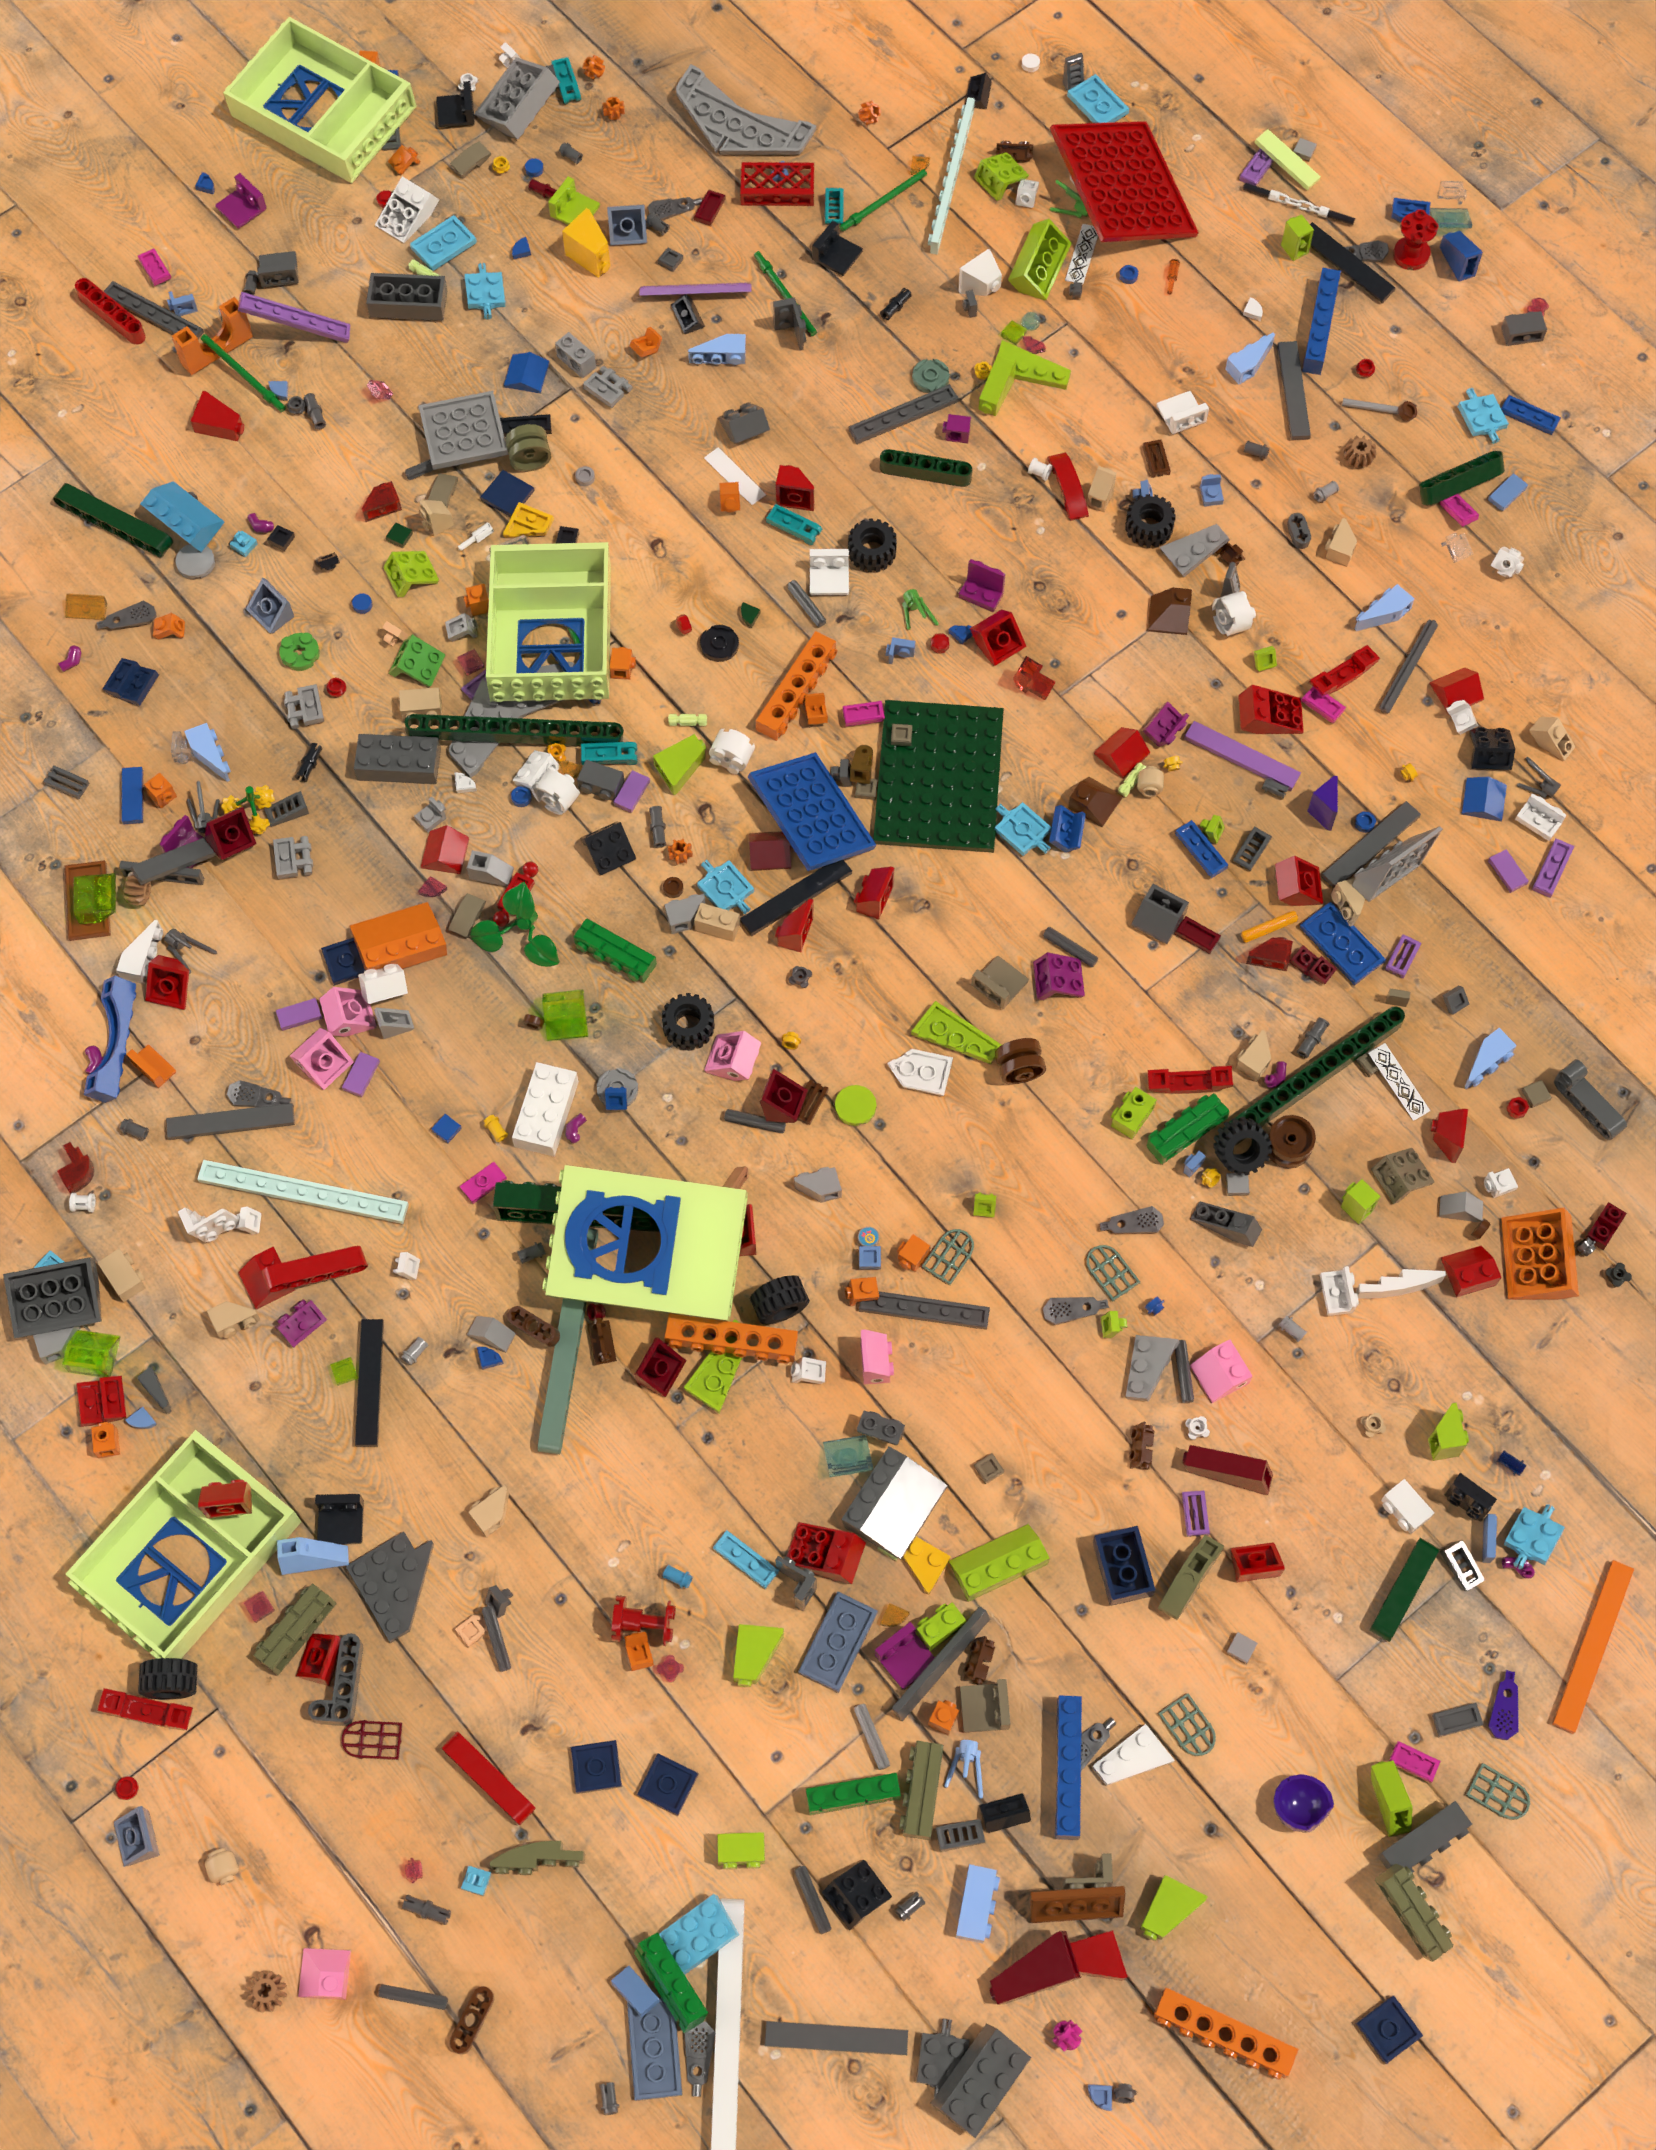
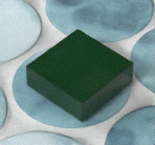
[386,523,413,548]

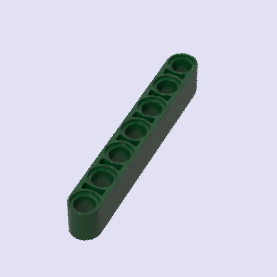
[53,483,173,558]

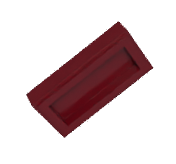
[694,190,726,227]
[1175,916,1221,954]

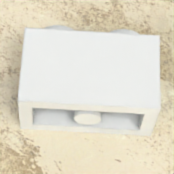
[358,964,408,1004]
[1381,1479,1434,1534]

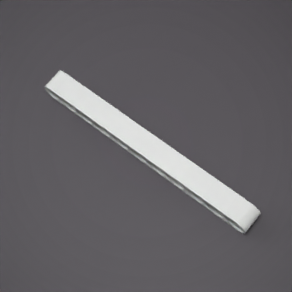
[711,1898,744,2150]

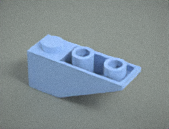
[1226,332,1275,385]
[688,334,746,365]
[1355,584,1415,631]
[184,723,231,782]
[1465,1028,1517,1089]
[277,1537,349,1575]

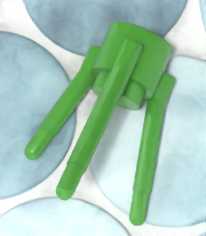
[1050,180,1088,218]
[902,589,939,630]

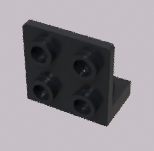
[436,81,475,127]
[812,220,863,276]
[1469,727,1515,770]
[580,821,636,875]
[1444,1473,1497,1522]
[315,1494,364,1544]
[822,1860,892,1930]

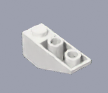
[116,920,163,984]

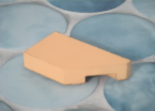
[455,1615,502,1648]

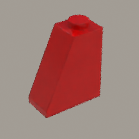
[191,391,244,442]
[1070,1930,1128,1981]

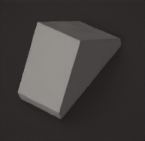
[374,1008,414,1039]
[1439,1191,1483,1223]
[467,1316,516,1353]

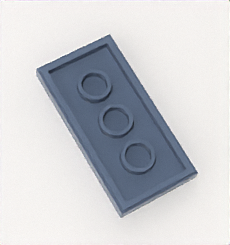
[798,1592,878,1693]
[627,1998,683,2101]

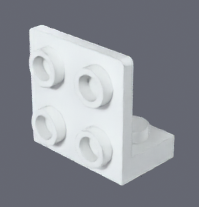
[1157,391,1209,434]
[810,549,849,595]
[178,1208,240,1242]

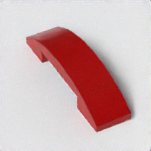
[1047,452,1089,521]
[1309,645,1380,696]
[1148,1066,1233,1094]
[97,1688,193,1731]

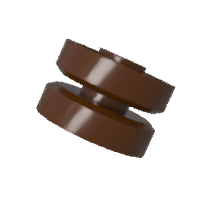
[995,1038,1046,1084]
[1268,1115,1316,1169]

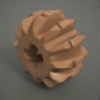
[1344,435,1377,469]
[123,872,152,906]
[246,1971,287,2013]

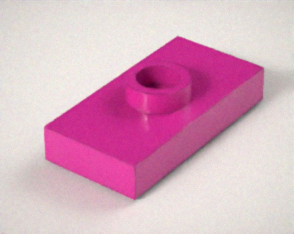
[138,248,171,286]
[1440,494,1479,527]
[1302,686,1346,724]
[842,701,885,727]
[460,1162,507,1204]
[1389,1741,1441,1783]

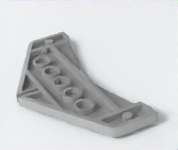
[676,64,816,155]
[449,662,575,778]

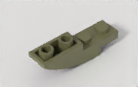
[1158,1535,1224,1620]
[489,1841,586,1875]

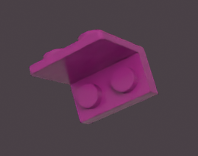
[215,173,267,229]
[958,559,1005,612]
[160,815,204,869]
[1033,952,1085,1001]
[875,1622,935,1690]

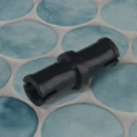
[880,288,912,321]
[295,743,323,782]

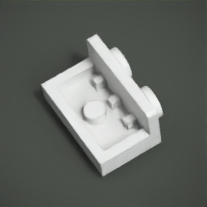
[513,750,560,791]
[1515,794,1566,841]
[1320,1266,1359,1316]

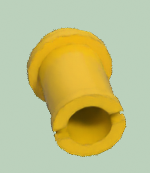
[484,1115,508,1142]

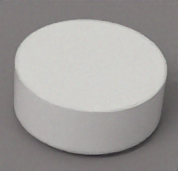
[1022,54,1040,72]

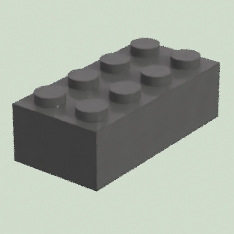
[366,273,448,321]
[354,734,441,784]
[930,2023,1031,2138]

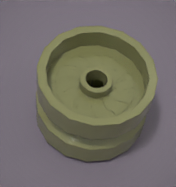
[505,424,551,472]

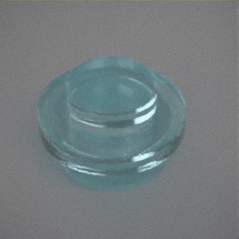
[1021,312,1040,330]

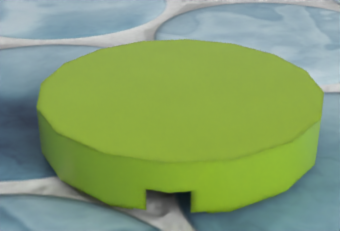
[835,1085,877,1126]

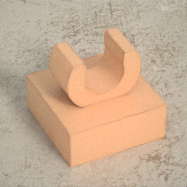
[382,621,408,646]

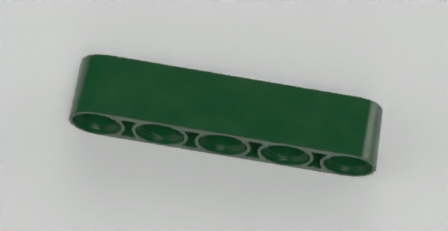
[880,449,972,487]
[1419,451,1505,505]
[1369,1538,1440,1642]

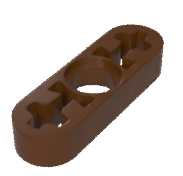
[507,1306,560,1347]
[450,1986,494,2054]

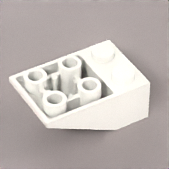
[375,177,439,243]

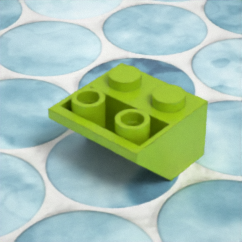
[1428,1402,1469,1461]

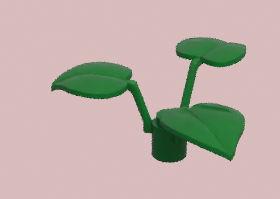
[470,882,560,967]

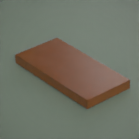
[64,860,111,941]
[1030,1886,1125,1923]

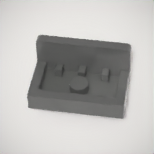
[857,1410,905,1446]

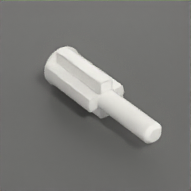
[458,522,494,551]

